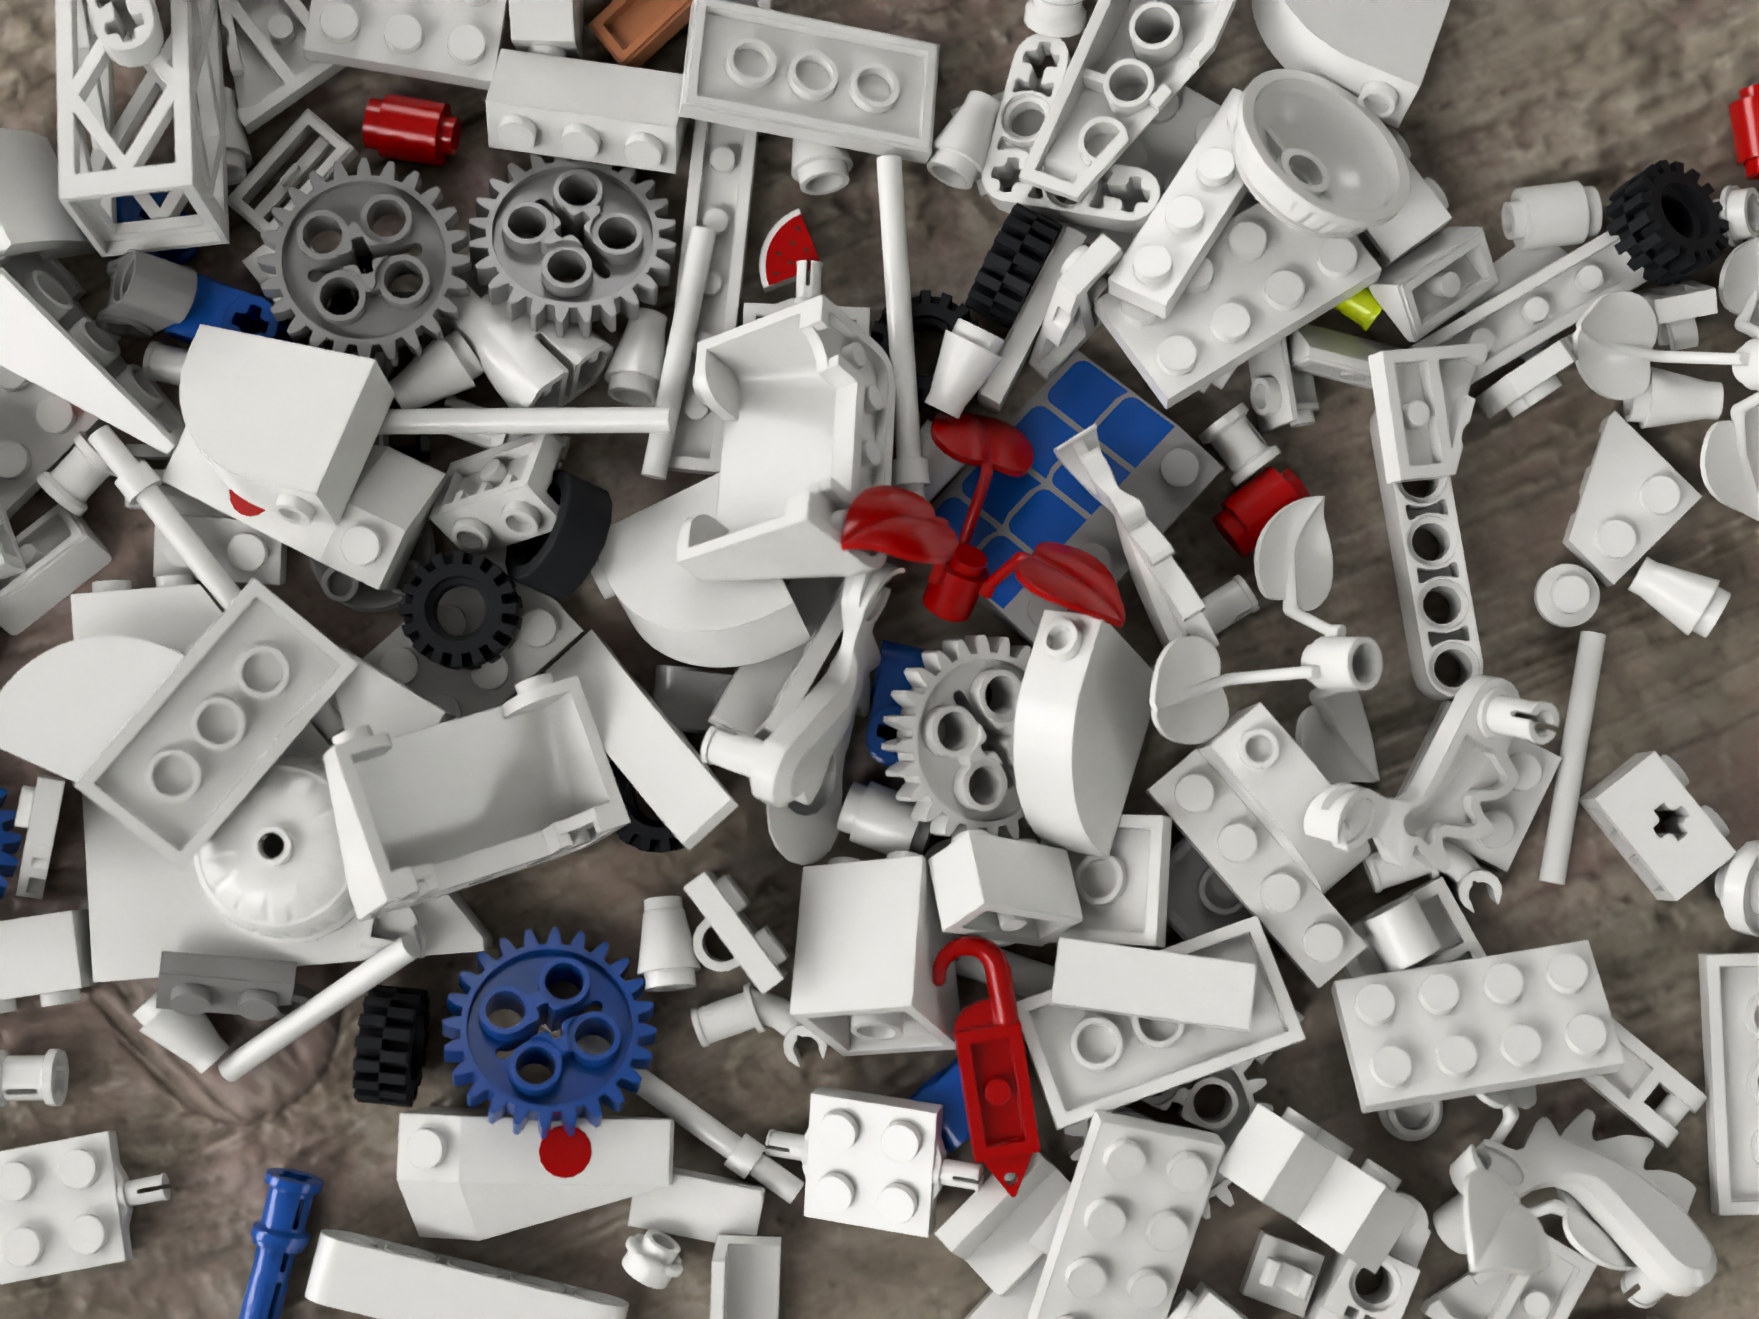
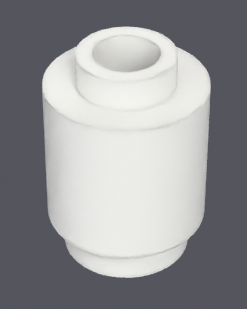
[1501,181,1603,251]
[837,781,932,855]

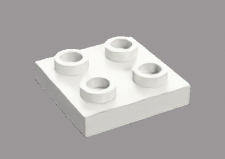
[683,870,790,995]
[1343,876,1486,979]

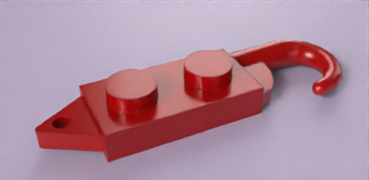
[932,936,1041,1197]

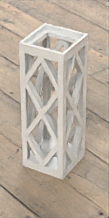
[55,0,230,257]

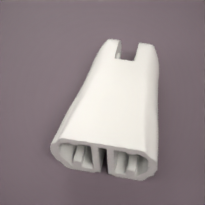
[443,253,614,408]

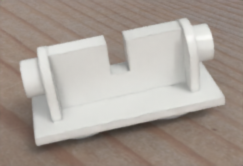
[1248,336,1320,433]

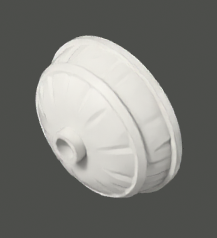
[1232,69,1410,239]
[190,748,356,944]

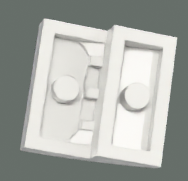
[0,128,97,261]

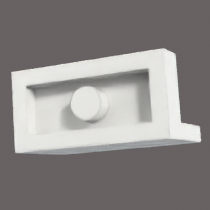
[934,1152,1071,1297]
[710,1235,782,1319]

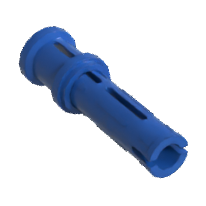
[238,1168,324,1319]

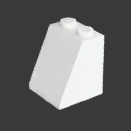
[789,851,960,1056]

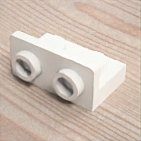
[429,434,562,555]

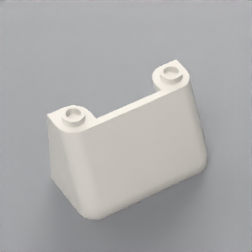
[676,294,896,581]
[323,673,631,922]

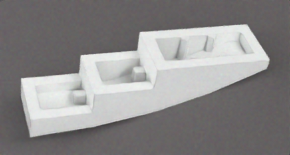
[545,629,739,851]

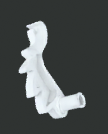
[1054,423,1260,648]
[700,562,905,807]
[1304,675,1560,872]
[1449,1109,1717,1309]

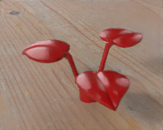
[841,411,1126,629]

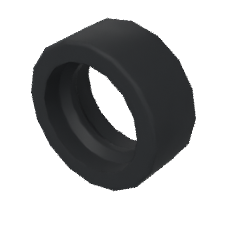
[505,469,612,600]

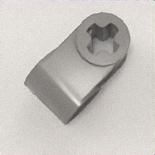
[95,249,197,339]
[653,665,733,735]

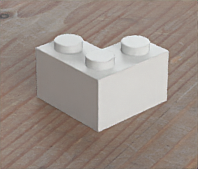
[1217,1103,1418,1274]

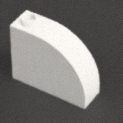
[1251,0,1451,128]
[179,324,395,527]
[591,472,812,668]
[1013,610,1154,858]
[0,635,195,782]
[1190,702,1371,895]

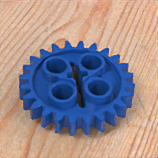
[442,927,656,1139]

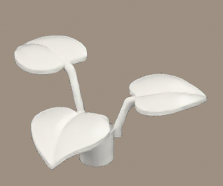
[1573,236,1759,521]
[1150,496,1383,784]
[1433,1085,1637,1276]

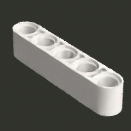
[1370,408,1483,700]
[305,1229,629,1319]

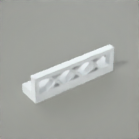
[707,577,845,741]

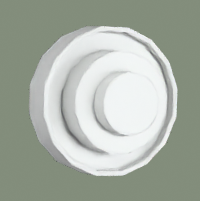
[1715,840,1759,937]

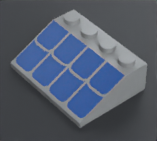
[931,350,1224,650]

